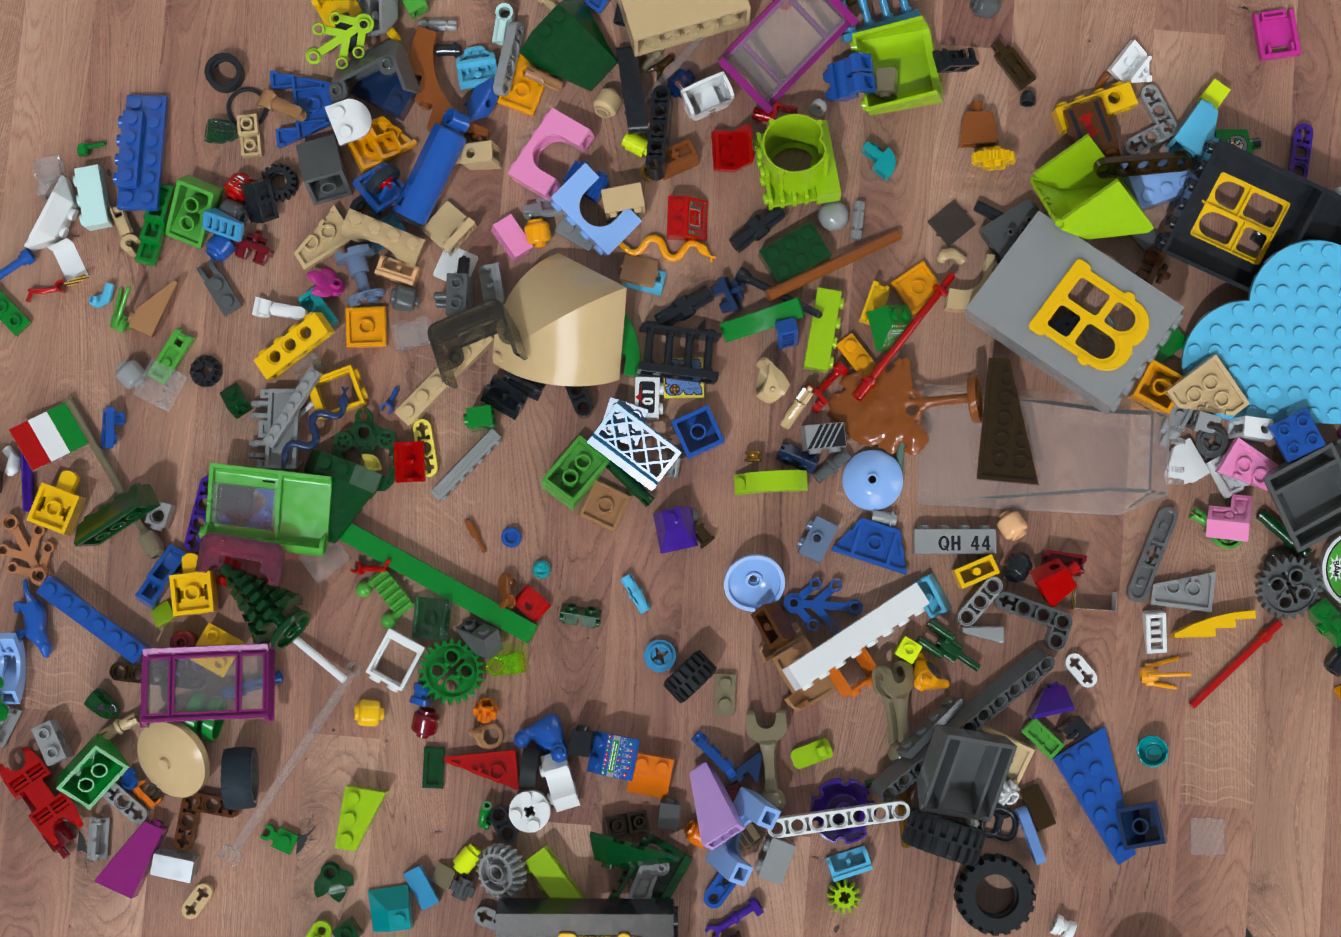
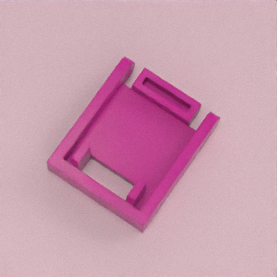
[1252,8,1301,62]

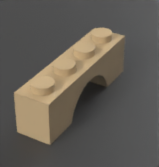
[341,209,425,266]

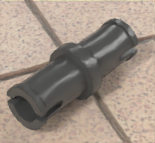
[812,449,851,484]

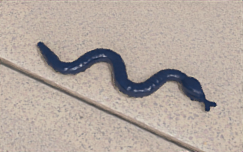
[281,386,349,470]

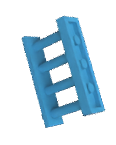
[840,0,920,43]

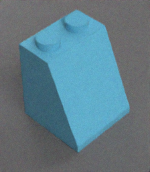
[1165,100,1218,167]

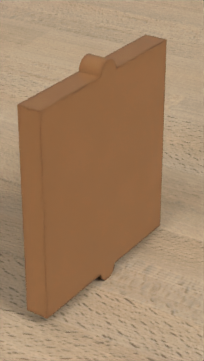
[619,254,659,288]

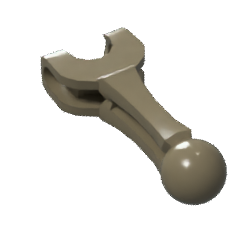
[872,660,914,764]
[746,707,789,811]

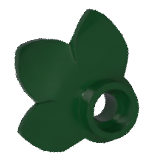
[314,862,354,902]

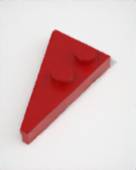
[444,749,519,790]

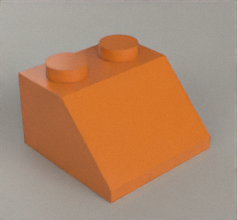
[627,752,674,799]

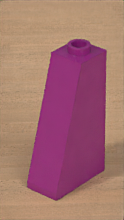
[94,818,168,899]

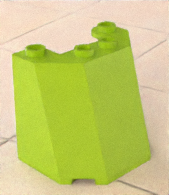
[850,16,944,116]

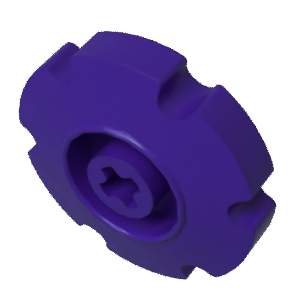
[810,777,876,844]

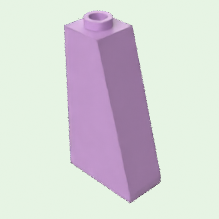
[689,762,745,850]

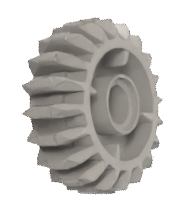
[475,843,528,900]

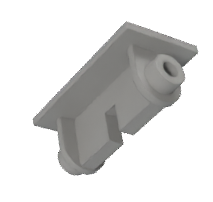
[0,704,23,748]
[87,817,110,860]

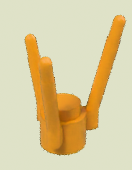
[1139,656,1191,690]

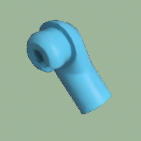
[89,283,115,308]

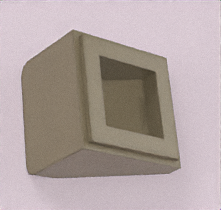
[430,862,457,890]

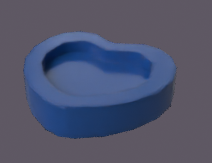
[121,768,138,790]

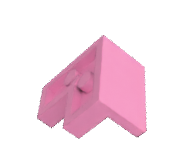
[1206,494,1253,542]

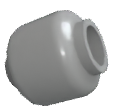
[115,359,146,389]

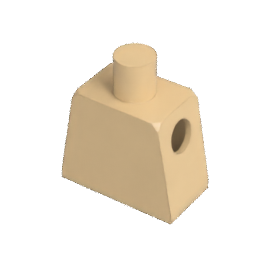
[456,140,502,170]

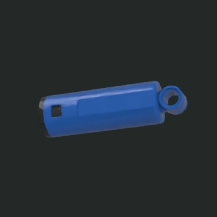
[391,108,470,229]

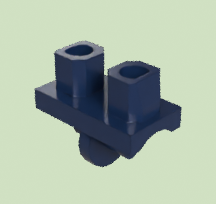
[711,276,746,313]

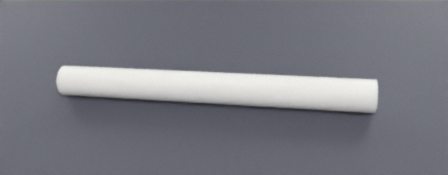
[293,637,348,683]

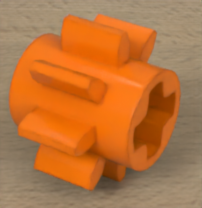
[472,698,499,723]

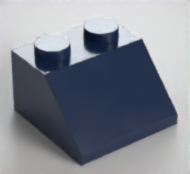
[1115,800,1168,851]

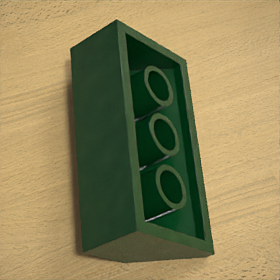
[74,483,161,547]

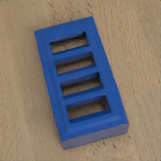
[775,318,798,349]

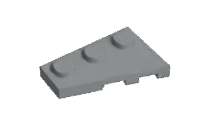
[1149,572,1216,612]

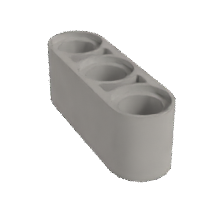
[955,577,1003,626]

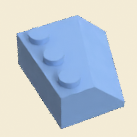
[1118,159,1192,211]

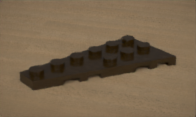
[977,358,1039,485]

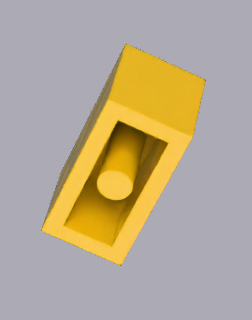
[951,554,1000,589]

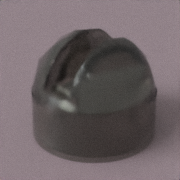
[146,783,163,800]

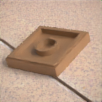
[578,480,632,533]

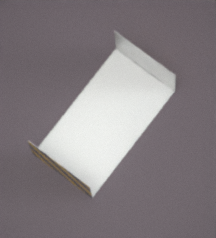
[47,238,89,287]
[1070,589,1117,611]

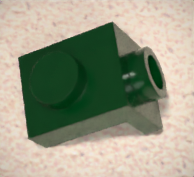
[220,382,253,419]

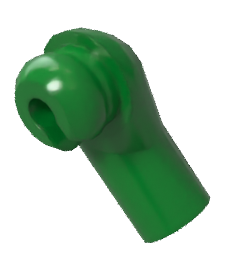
[478,801,492,830]

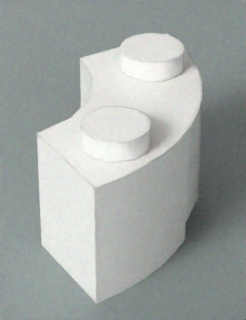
[539,754,580,812]

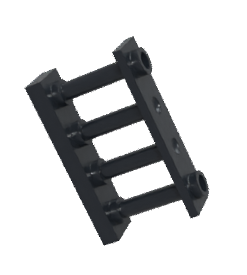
[635,321,722,385]

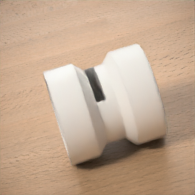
[1049,913,1077,937]

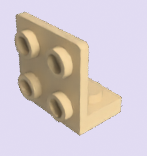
[422,201,477,256]

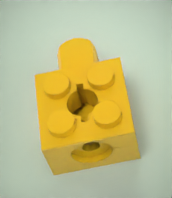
[26,471,87,536]
[169,553,220,616]

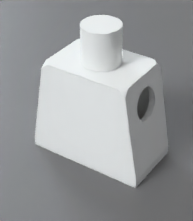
[1227,416,1273,442]

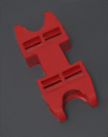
[0,746,84,846]

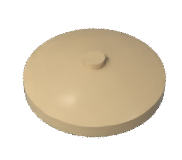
[137,722,210,798]

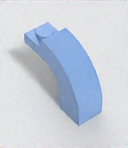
[0,632,26,704]

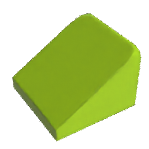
[150,600,178,628]

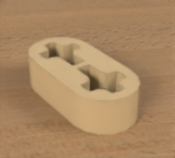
[181,882,215,919]

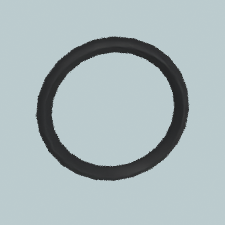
[226,87,268,126]

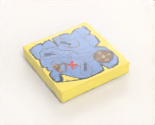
[663,357,704,399]

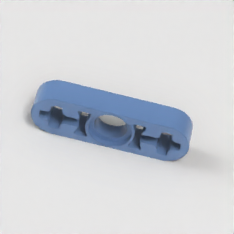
[1015,805,1046,866]

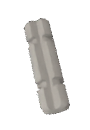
[418,19,457,31]
[850,201,865,240]

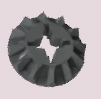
[1195,426,1228,458]

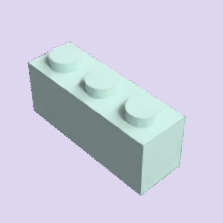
[73,164,113,231]

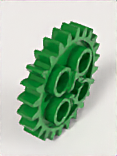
[417,638,484,705]

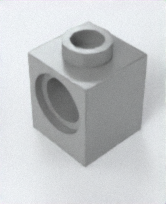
[145,501,177,532]

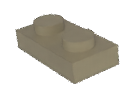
[714,674,736,716]

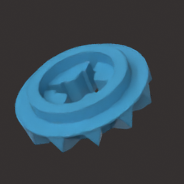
[644,640,676,672]

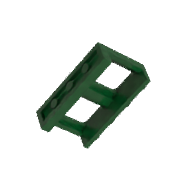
[608,832,693,899]

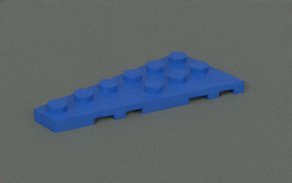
[1052,726,1136,865]

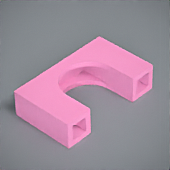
[508,108,595,202]

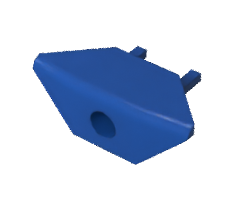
[463,78,498,121]

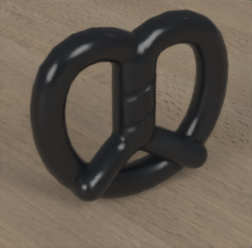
[978,804,1019,842]

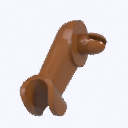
[498,573,517,609]

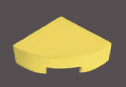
[361,454,382,471]

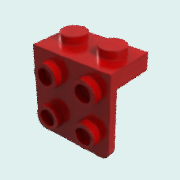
[711,124,755,172]

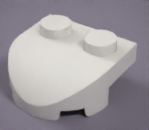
[325,99,372,146]

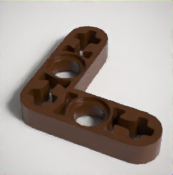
[174,792,242,851]

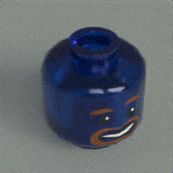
[667,68,696,98]

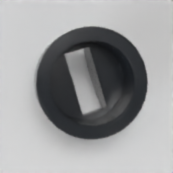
[1020,90,1036,107]

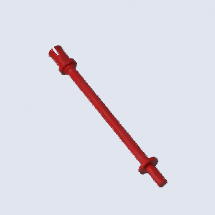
[851,272,956,402]

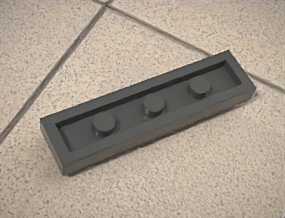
[896,696,965,759]

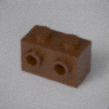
[751,602,798,650]

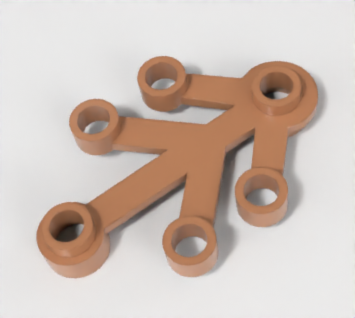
[0,514,56,585]

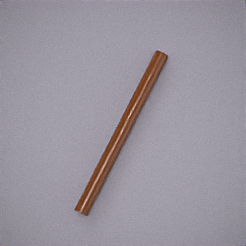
[765,228,902,301]

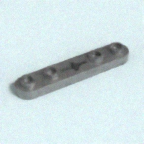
[1126,507,1178,602]

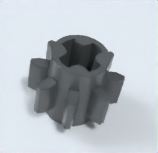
[449,876,476,901]

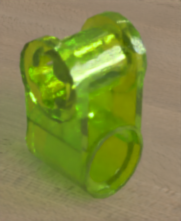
[486,652,527,676]

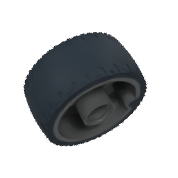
[221,747,259,810]

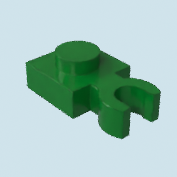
[260,824,300,855]

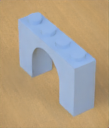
[549,163,642,256]
[705,787,781,886]

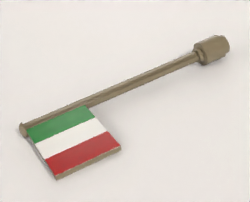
[9,397,165,560]

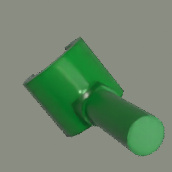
[77,141,106,157]

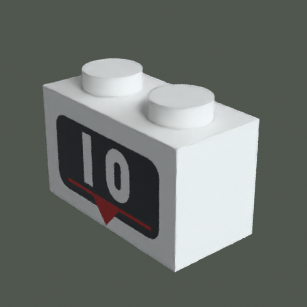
[635,377,664,420]

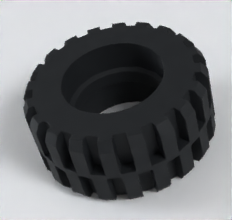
[902,807,986,866]
[953,853,1036,936]

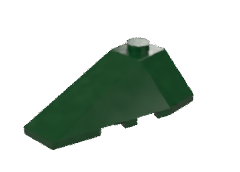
[589,831,679,870]

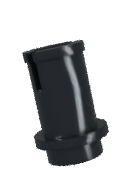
[436,42,462,58]

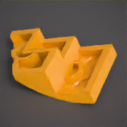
[346,116,417,173]

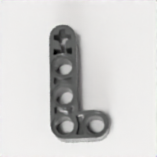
[993,592,1073,650]

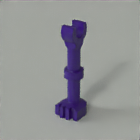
[705,896,764,937]

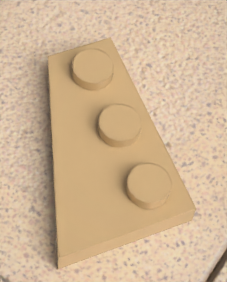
[294,205,353,271]

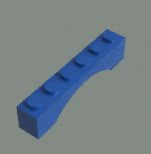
[36,576,153,664]

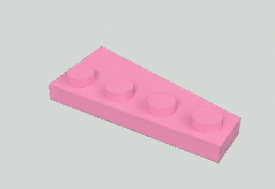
[1215,437,1278,491]

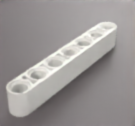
[767,799,910,838]

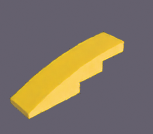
[1170,610,1256,638]

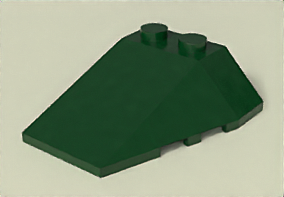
[519,0,618,92]
[304,449,383,544]

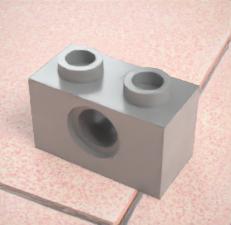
[31,719,74,766]

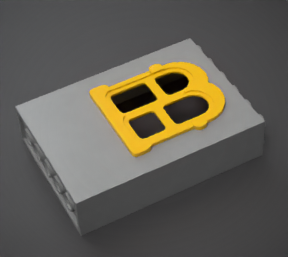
[965,211,1184,415]

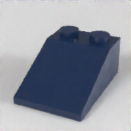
[351,70,420,122]

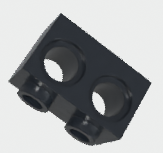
[568,725,594,757]

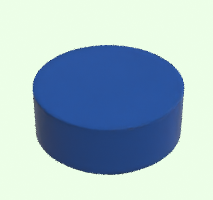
[501,527,522,548]

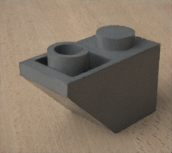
[456,617,503,660]

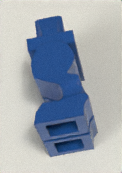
[823,52,876,102]

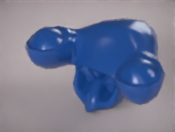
[514,713,568,763]

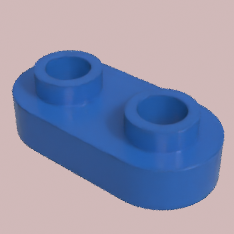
[704,873,736,908]

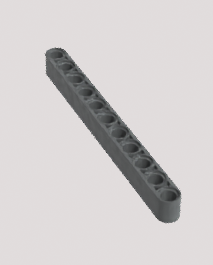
[871,648,1055,802]

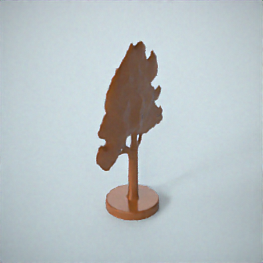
[827,357,983,455]

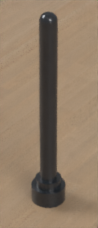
[735,267,823,318]

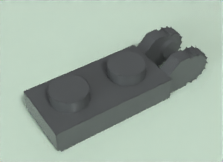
[197,260,242,317]

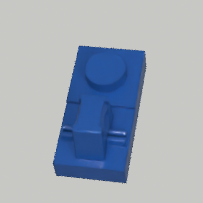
[101,407,125,449]

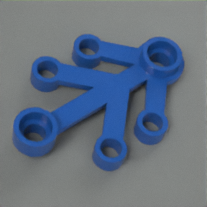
[784,578,863,632]

